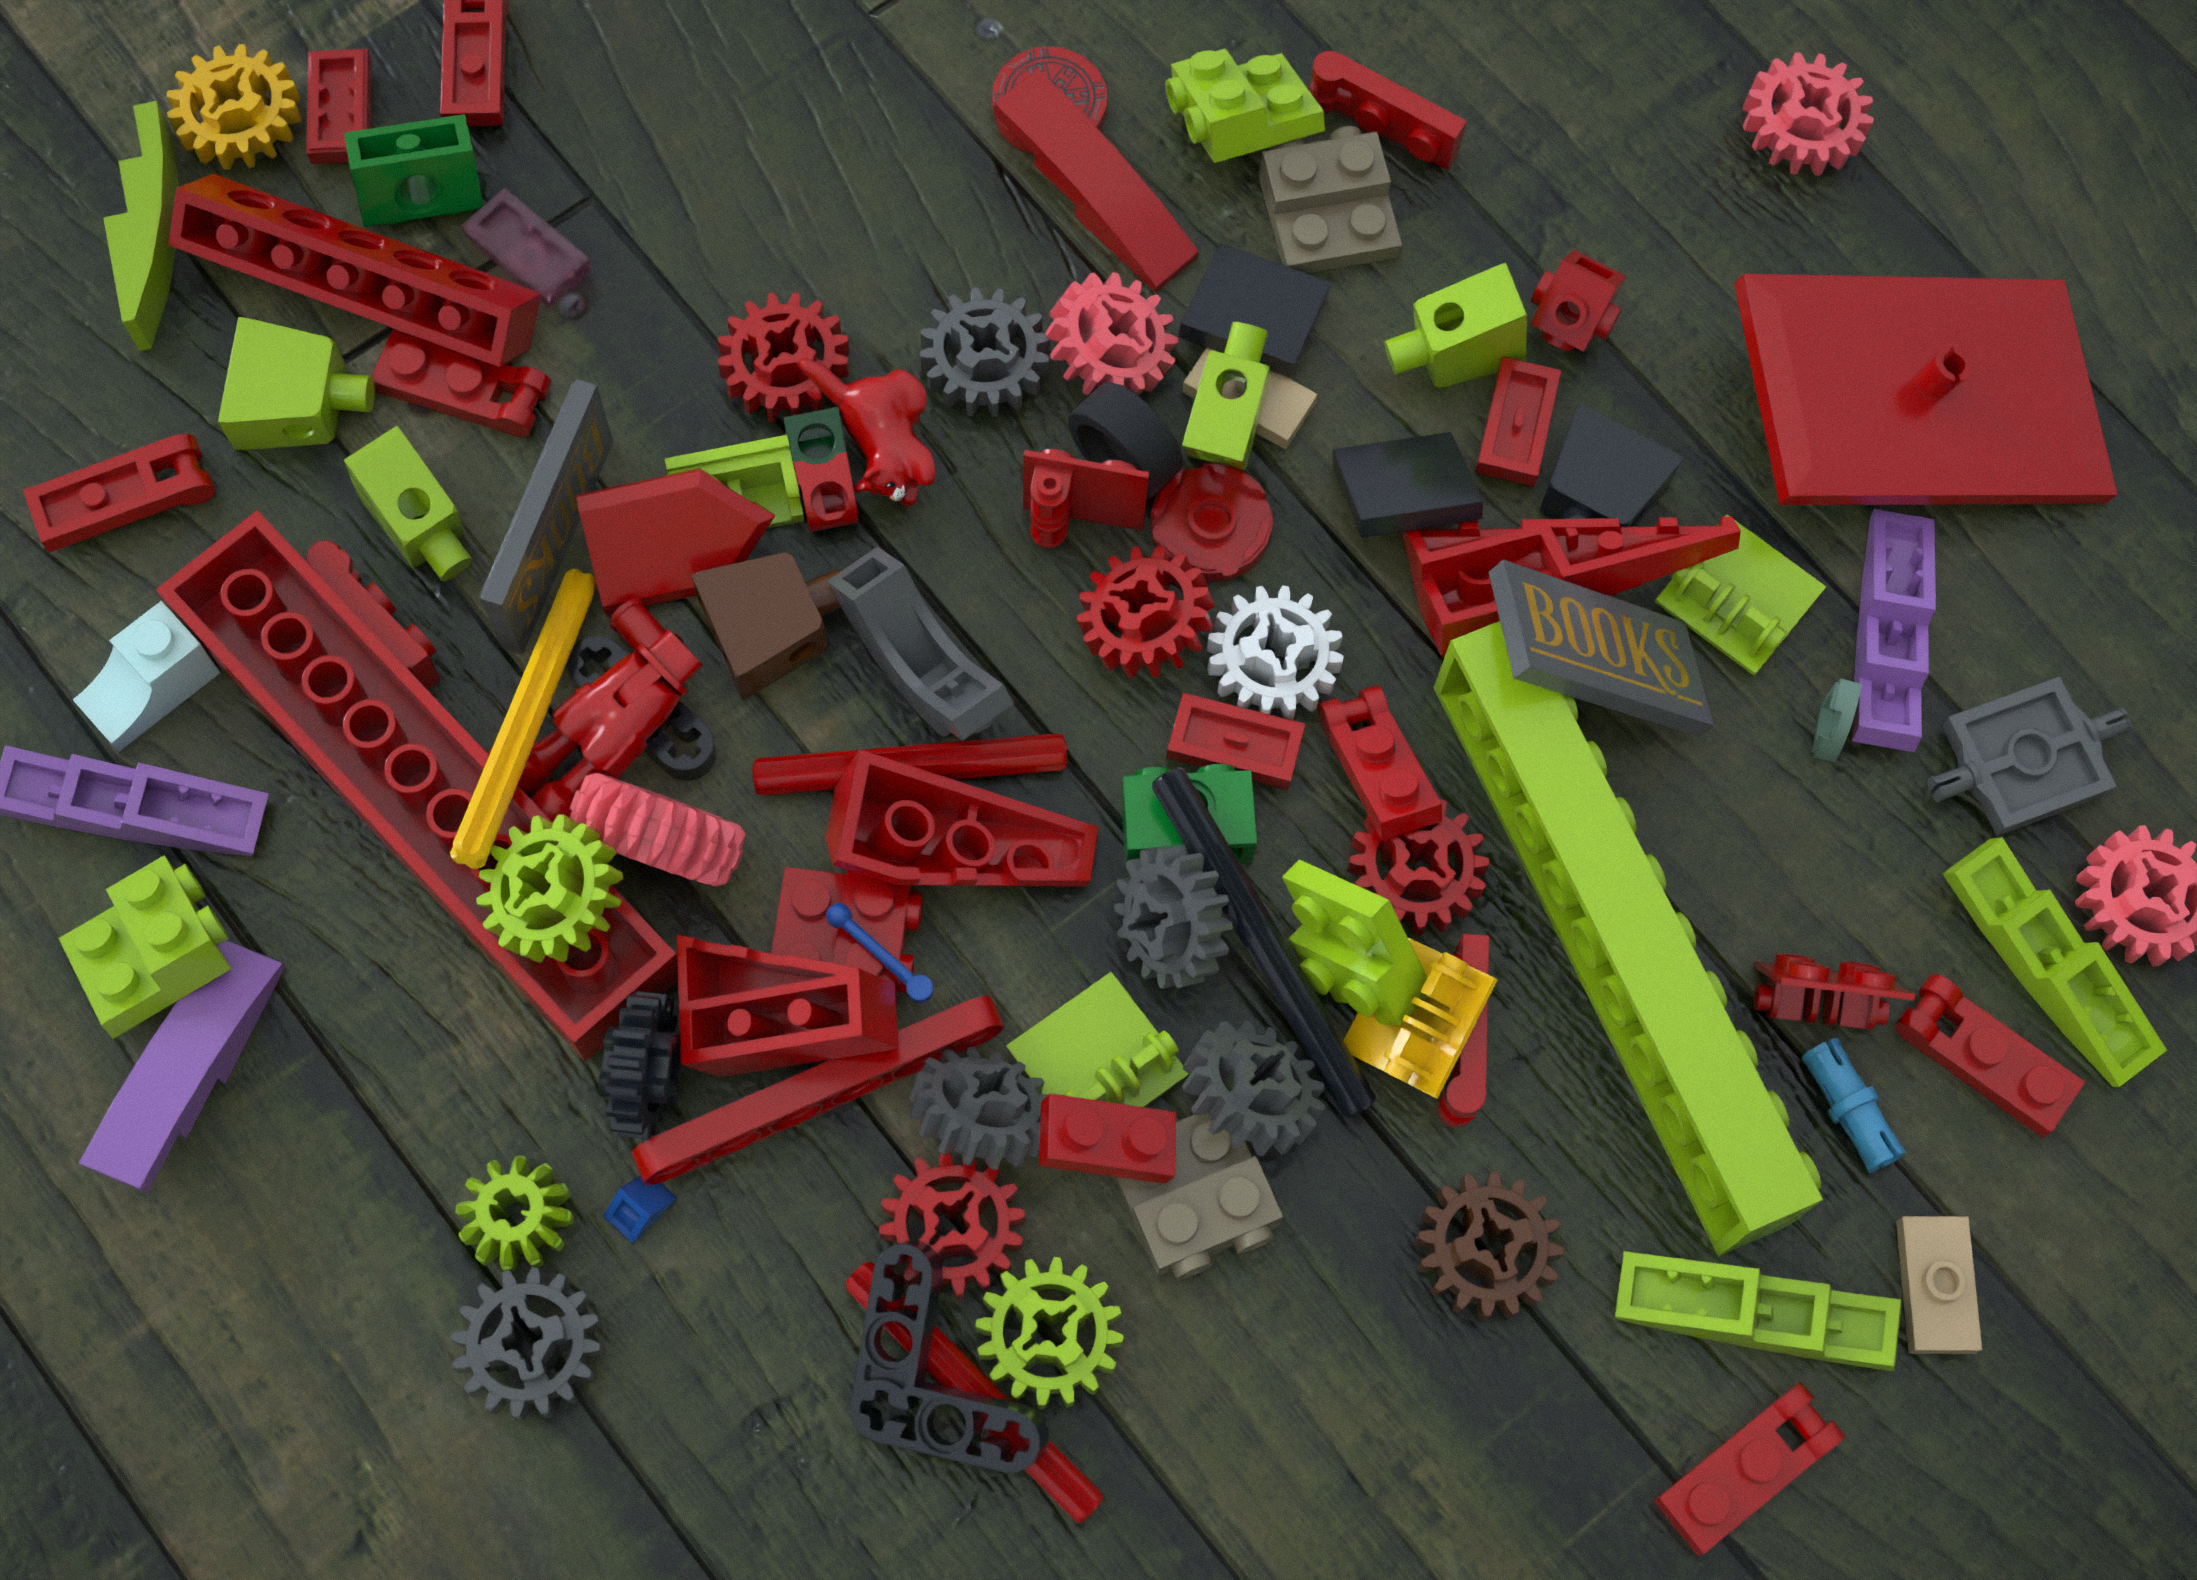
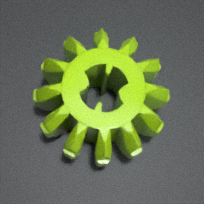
[456,1155,574,1273]

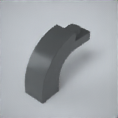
[827,546,1014,741]

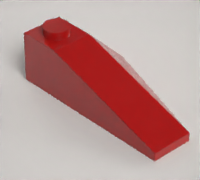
[825,749,1099,886]

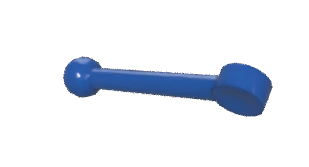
[826,903,933,1004]

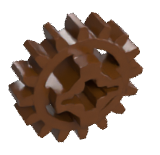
[1415,1171,1564,1321]

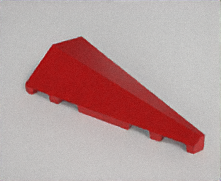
[1402,517,1741,658]

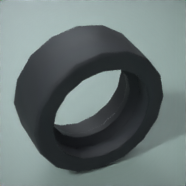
[1068,382,1183,500]

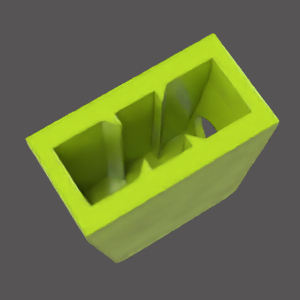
[1384,263,1527,388]
[218,317,375,450]
[1182,322,1271,472]
[344,426,473,581]

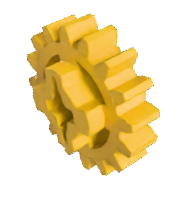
[166,44,302,170]

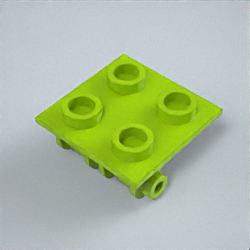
[1654,514,1827,676]
[1006,972,1189,1107]

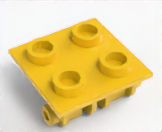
[1343,938,1498,1099]

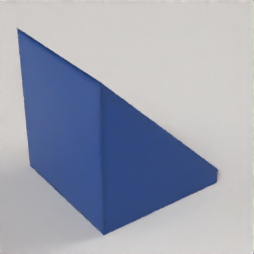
[603,1176,677,1244]

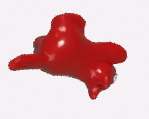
[798,358,935,507]

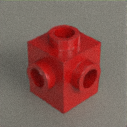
[1530,249,1627,352]

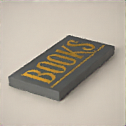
[479,379,613,655]
[1489,560,1714,737]

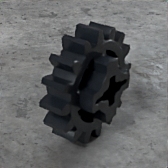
[598,991,682,1140]

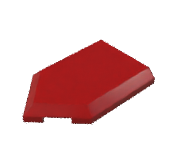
[576,468,775,615]

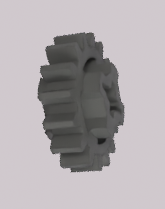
[919,287,1050,417]
[1114,844,1232,989]
[1182,1020,1325,1156]
[909,1047,1048,1170]
[450,1267,604,1421]

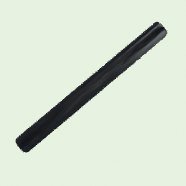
[1152,767,1376,1117]

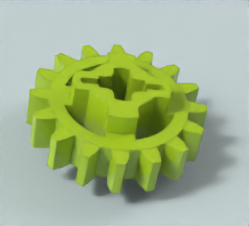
[476,814,623,963]
[976,1257,1123,1410]

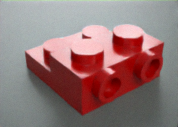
[771,867,923,1007]

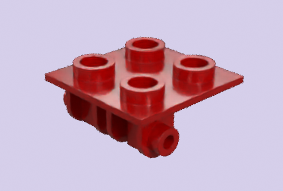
[1023,449,1149,548]
[1754,953,1915,1031]

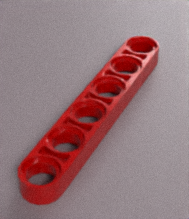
[631,996,1005,1186]

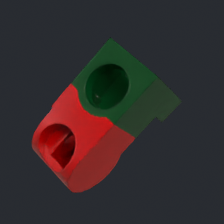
[783,407,859,533]

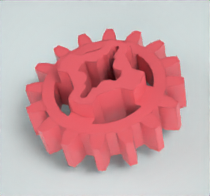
[1742,52,1874,176]
[1046,272,1178,396]
[2075,825,2197,967]

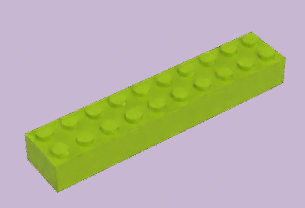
[1433,621,1823,1257]

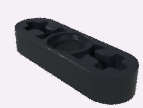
[567,636,717,781]

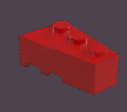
[677,935,898,1078]

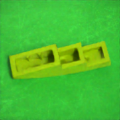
[103,101,179,351]
[1942,837,2167,1087]
[1615,1251,1902,1372]

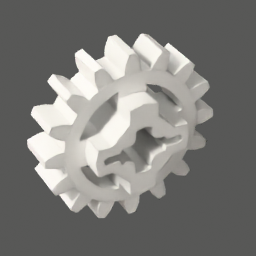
[1206,586,1344,720]

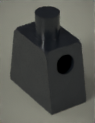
[1539,403,1684,527]

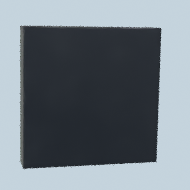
[1178,242,1332,378]
[1333,432,1483,538]

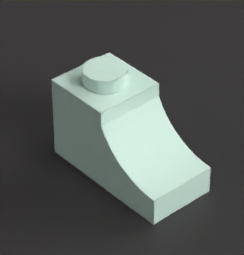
[73,601,220,752]

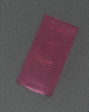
[461,188,592,308]

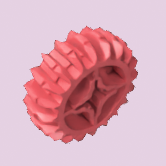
[569,773,746,886]

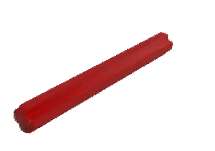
[752,733,1068,795]
[845,1261,1103,1523]

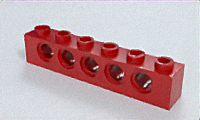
[168,174,542,367]

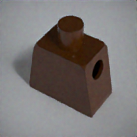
[691,552,841,700]

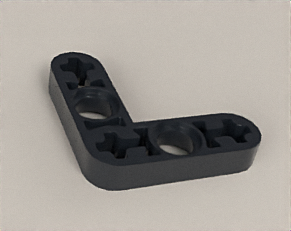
[850,1240,1049,1473]

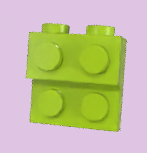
[1165,48,1325,163]
[58,855,232,1039]
[1282,860,1428,1026]

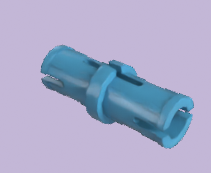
[1801,1038,1907,1173]

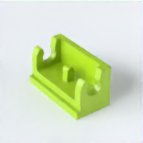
[665,435,804,529]

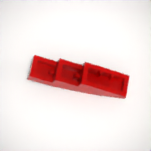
[994,68,1199,293]

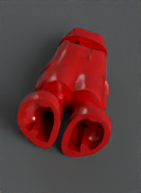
[487,629,703,823]

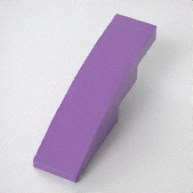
[1852,509,1936,752]
[0,745,269,857]
[79,941,285,1194]

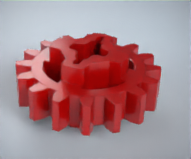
[717,292,850,422]
[1076,545,1215,678]
[1347,799,1489,936]
[879,1153,1025,1300]

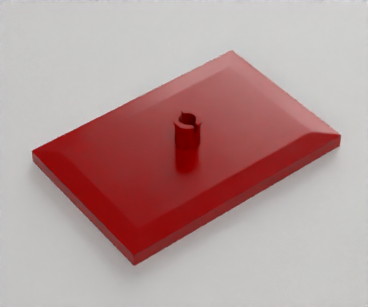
[1734,274,2118,505]

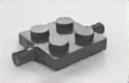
[1927,676,2132,836]

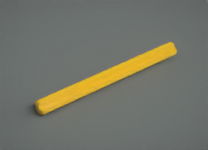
[450,568,597,869]

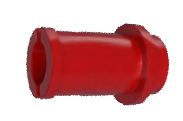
[609,598,684,658]

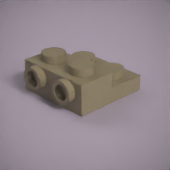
[1259,126,1403,274]
[1114,1114,1283,1280]

